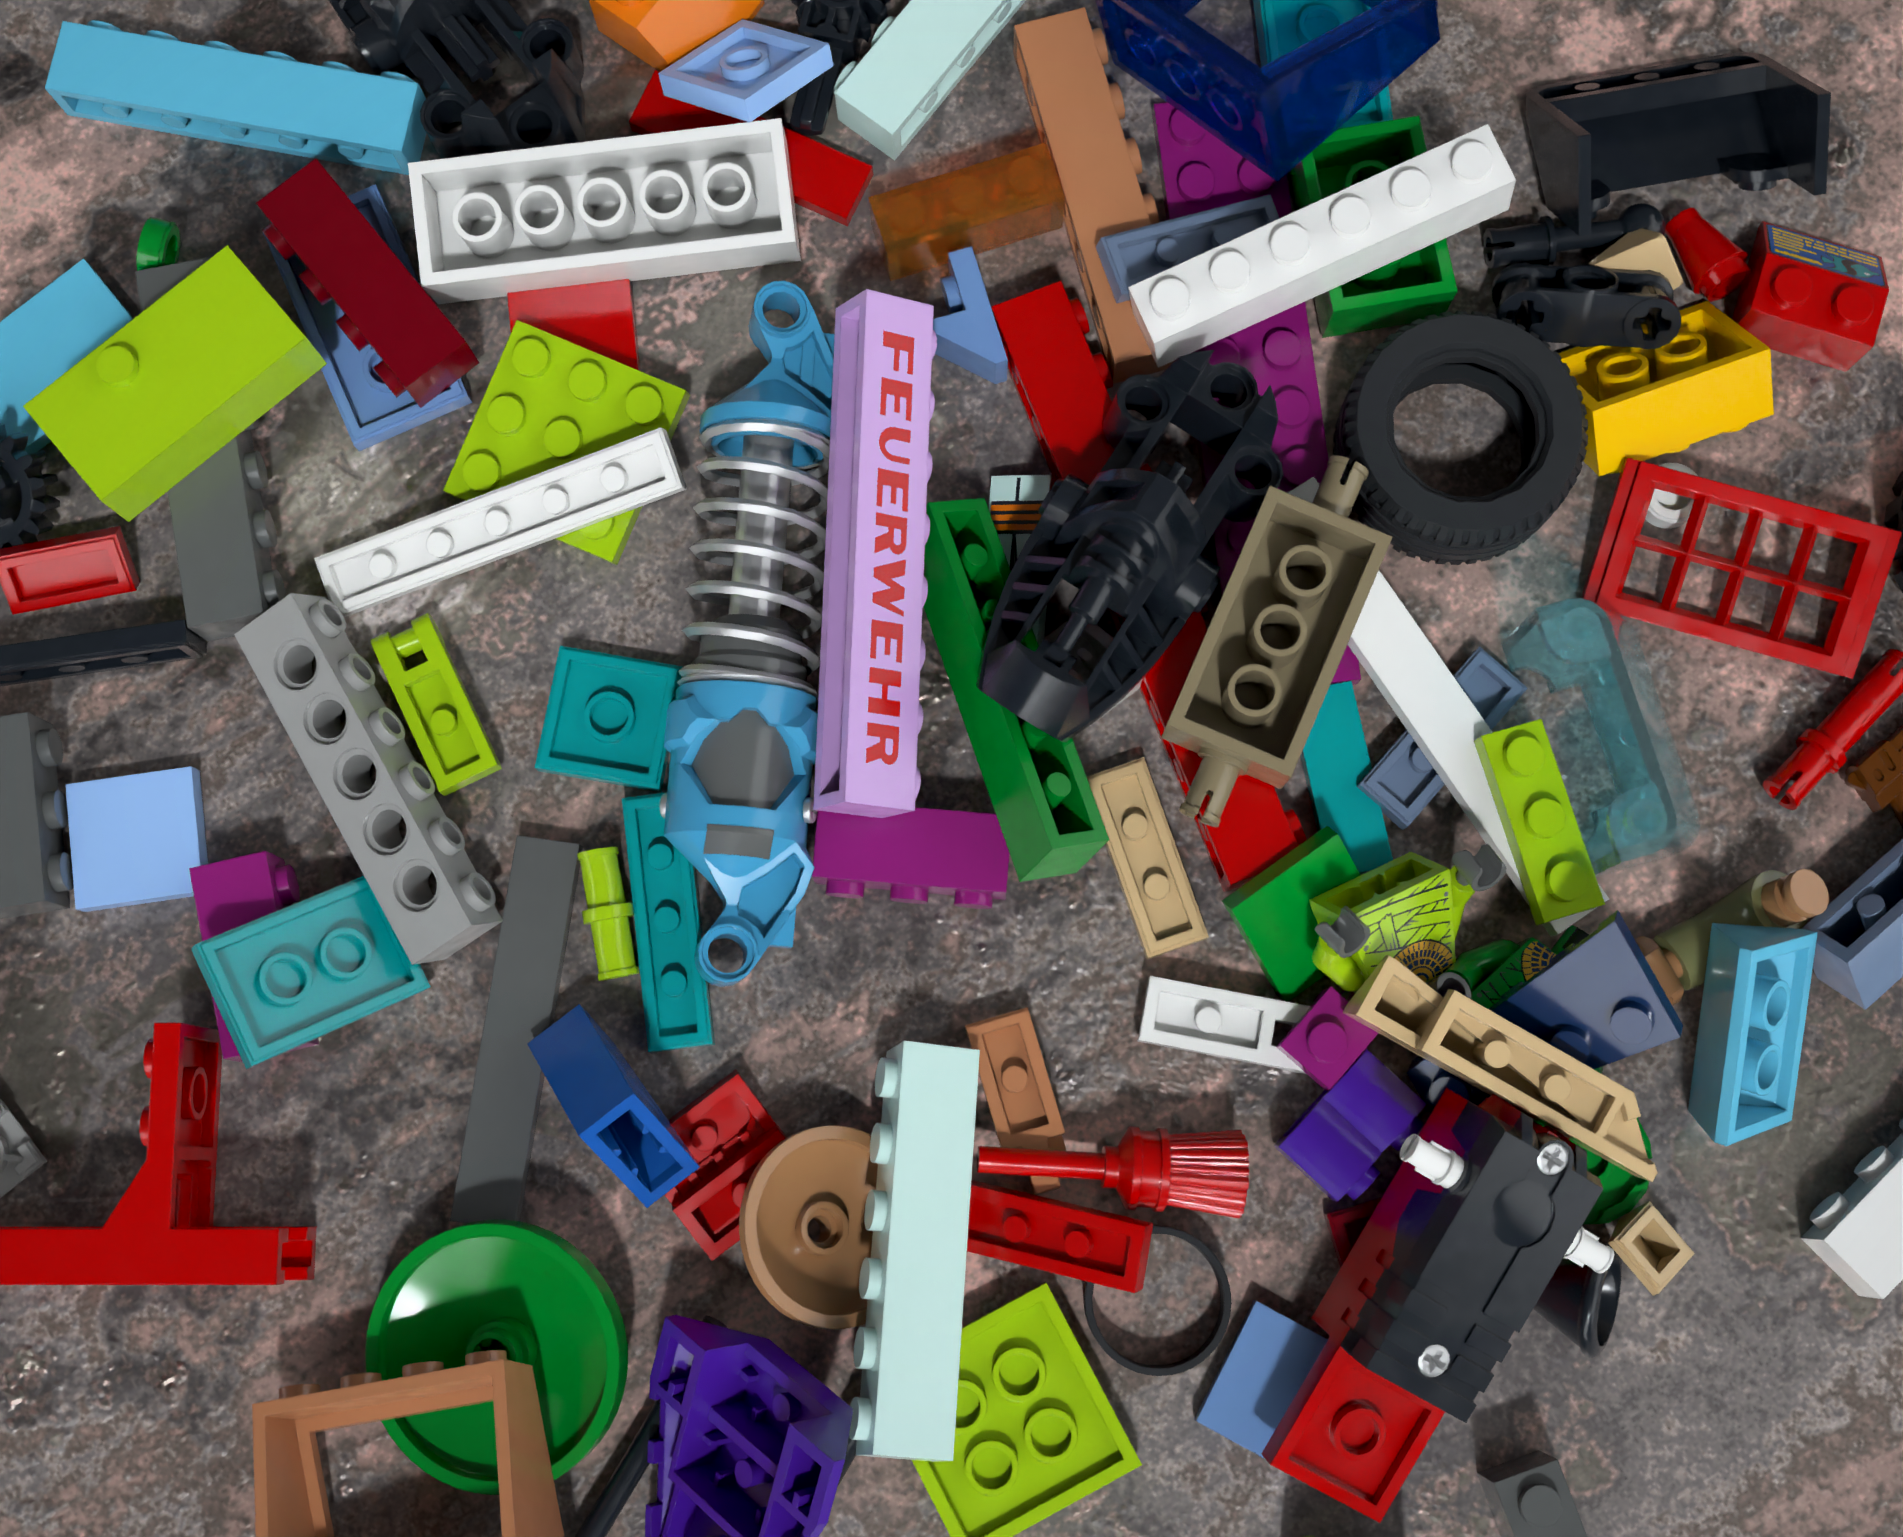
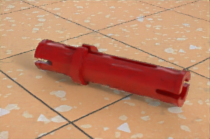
[1763,649,1903,810]

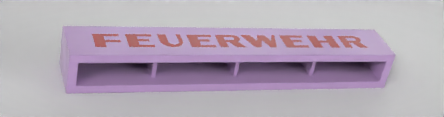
[813,289,937,818]

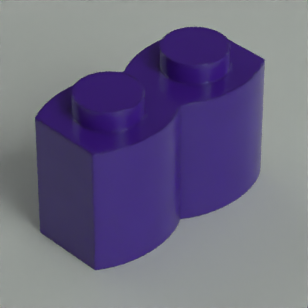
[1274,1049,1426,1202]

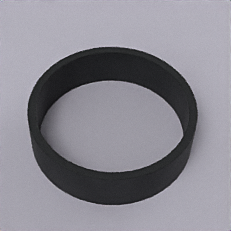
[1083,1226,1232,1376]

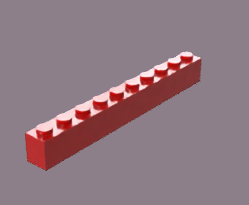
[991,281,1306,892]

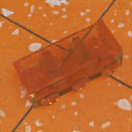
[868,142,1065,281]

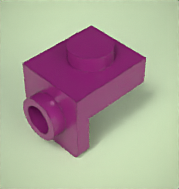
[1276,986,1379,1091]

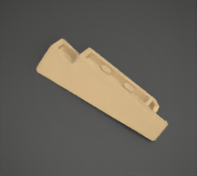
[1343,955,1657,1182]

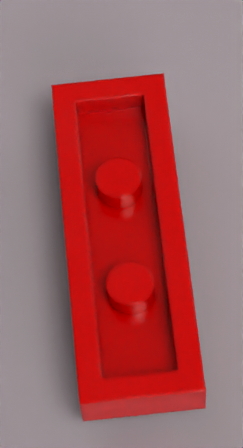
[967,1180,1153,1293]

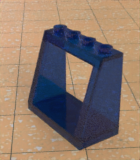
[1096,0,1440,182]

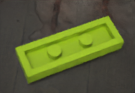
[1474,719,1605,926]

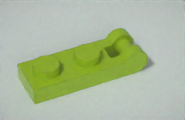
[371,613,502,796]

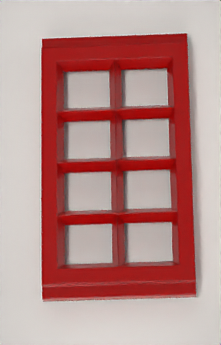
[1580,457,1902,679]

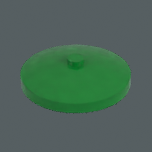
[365,1219,628,1495]

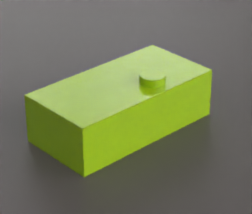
[23,245,327,522]

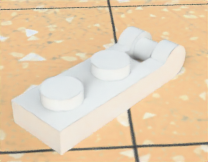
[1137,976,1311,1074]

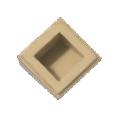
[1589,228,1683,294]
[1608,1201,1695,1296]

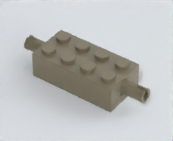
[1161,455,1393,827]

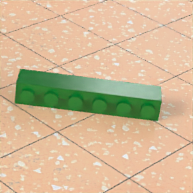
[923,498,1109,882]

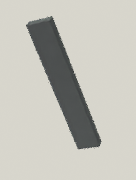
[450,835,583,1223]

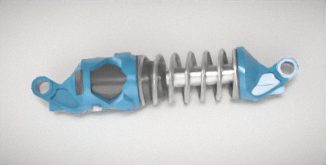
[660,281,835,987]

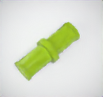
[577,847,639,981]

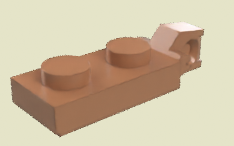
[965,1007,1066,1195]

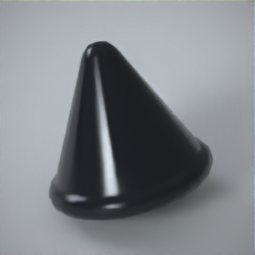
[1533,1244,1622,1358]

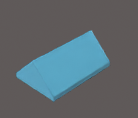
[1688,923,1818,1146]

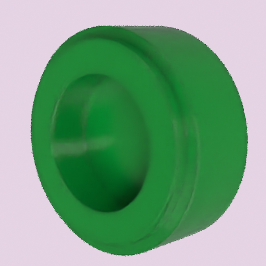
[136,217,180,271]

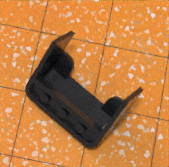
[1526,52,1831,236]

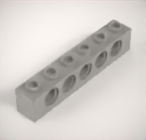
[234,593,503,965]

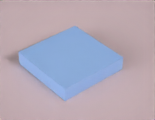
[658,19,834,122]
[65,766,208,912]

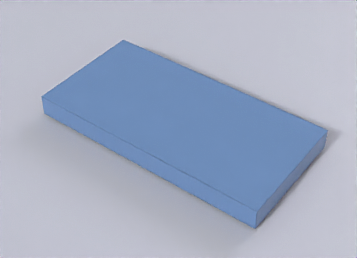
[263,184,472,451]

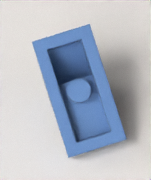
[933,246,1008,384]

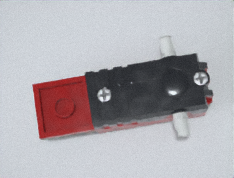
[1261,1088,1614,1523]

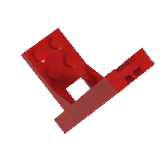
[0,1023,317,1285]

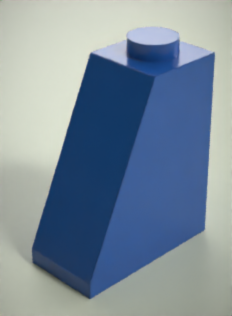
[527,1004,700,1208]

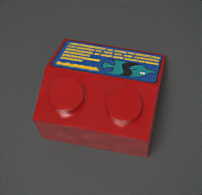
[1732,221,1889,372]

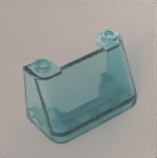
[1501,598,1700,878]

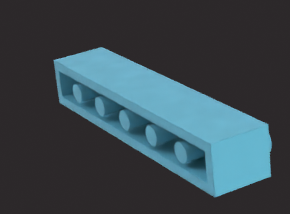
[45,20,426,175]

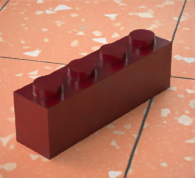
[256,158,479,408]

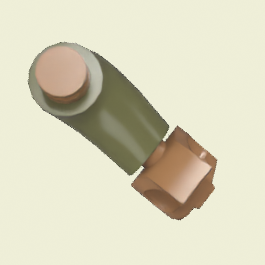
[1635,869,1829,1006]

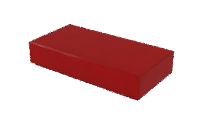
[0,526,140,615]

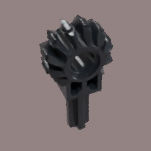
[790,0,891,137]

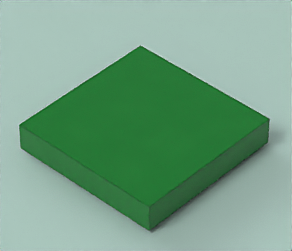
[1222,826,1361,1002]

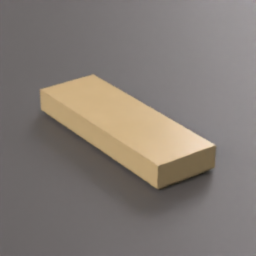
[1087,757,1209,960]

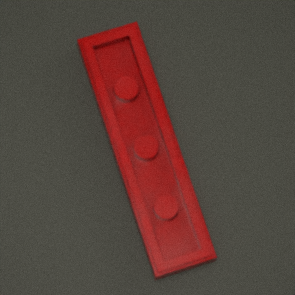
[629,70,874,227]

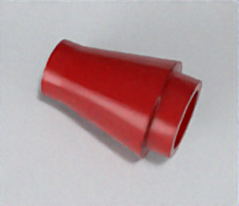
[1665,207,1751,302]

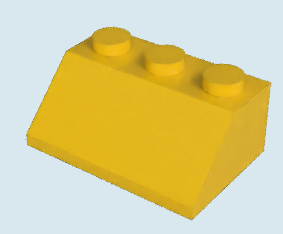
[1558,301,1774,477]

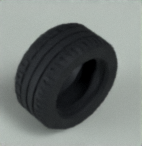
[1333,311,1588,565]

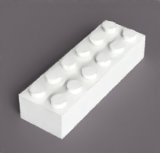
[408,118,801,304]

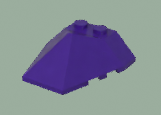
[645,1315,853,1537]

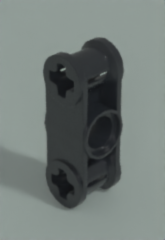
[1491,263,1681,350]

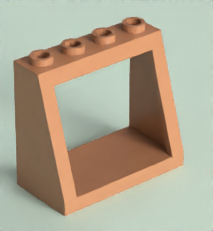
[252,1350,565,1537]

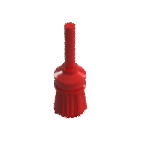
[977,1126,1249,1218]

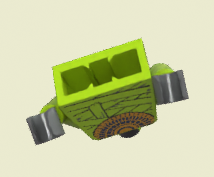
[1309,844,1506,991]

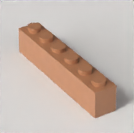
[1013,7,1175,384]

